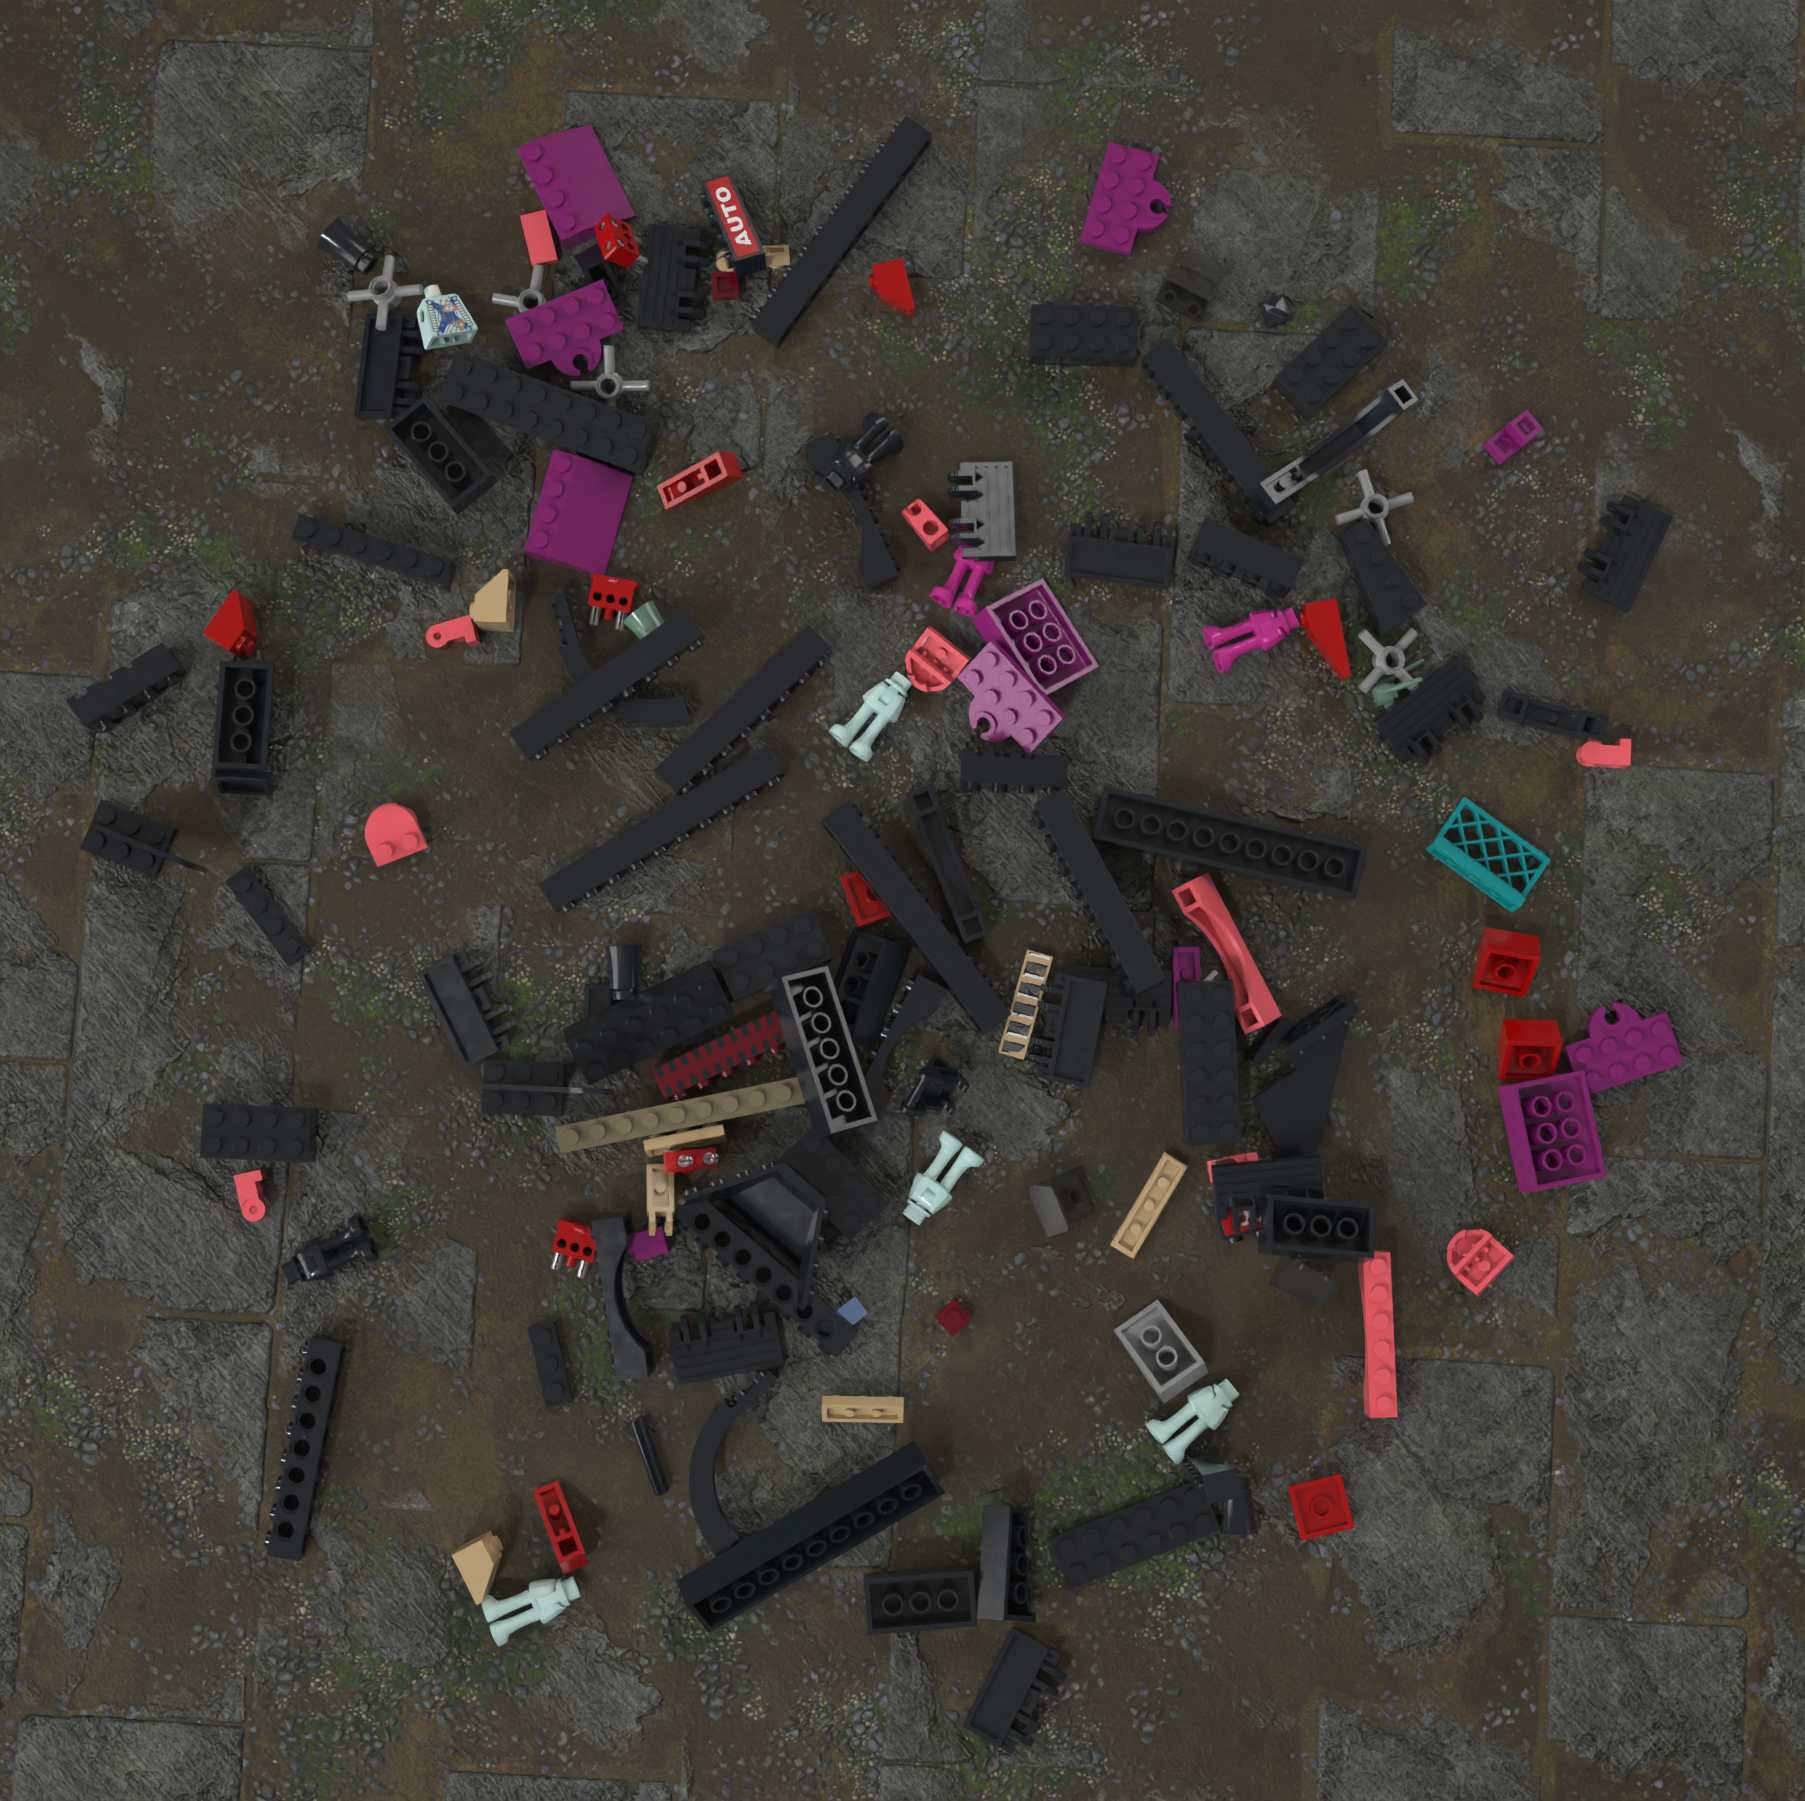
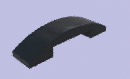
[1496,690,1610,743]

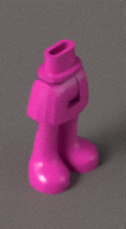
[930,532,995,617]
[1202,607,1299,674]

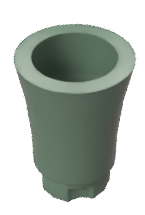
[623,600,664,639]

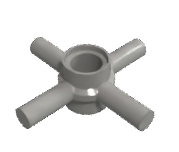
[347,255,424,331]
[492,265,547,313]
[570,346,650,407]
[1335,469,1414,547]
[1358,628,1418,693]

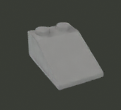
[1114,1300,1208,1403]

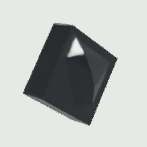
[1259,293,1294,329]

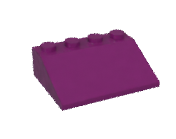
[516,125,636,251]
[524,449,633,575]
[972,578,1099,698]
[1497,1070,1607,1192]

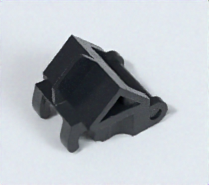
[899,1055,970,1117]

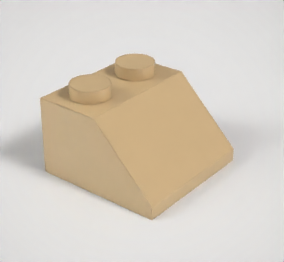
[470,569,517,632]
[452,1531,503,1605]

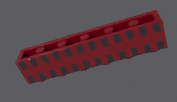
[652,1011,786,1101]

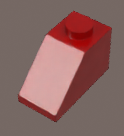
[868,258,915,317]

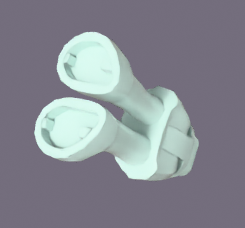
[829,671,912,762]
[902,1130,985,1225]
[1145,1379,1240,1465]
[481,1577,581,1647]

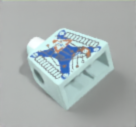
[417,285,478,350]

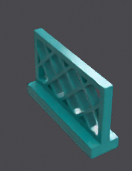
[1425,797,1551,913]

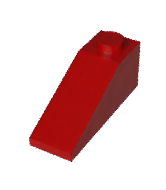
[657,451,744,510]
[1298,598,1351,681]
[533,1480,589,1574]

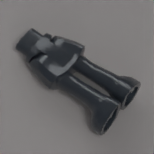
[823,412,904,493]
[281,1213,379,1285]

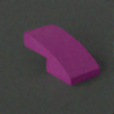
[1483,409,1544,465]

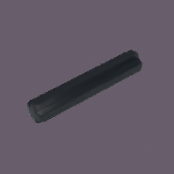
[630,1416,669,1496]

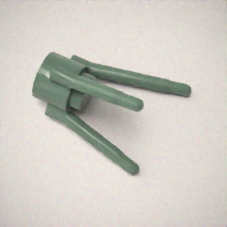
[1372,659,1425,710]

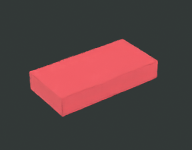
[520,210,559,268]

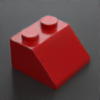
[203,589,258,660]
[1472,927,1541,997]
[1498,1019,1562,1081]

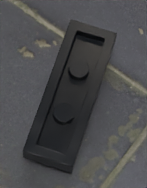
[528,1321,573,1407]

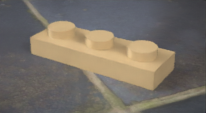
[643,1123,728,1157]
[822,1395,904,1423]

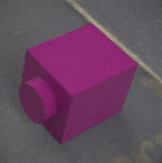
[629,1225,671,1261]

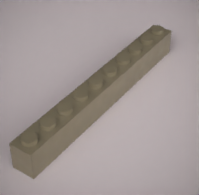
[555,1077,805,1153]

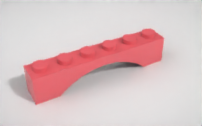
[1172,873,1282,1034]
[1358,1250,1398,1418]

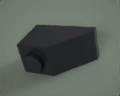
[574,244,626,306]

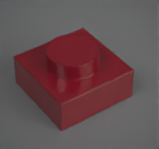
[712,271,739,301]
[934,1298,972,1337]

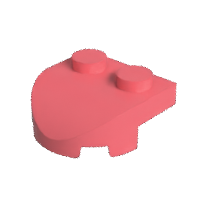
[905,626,971,692]
[365,803,428,867]
[1447,1229,1515,1297]

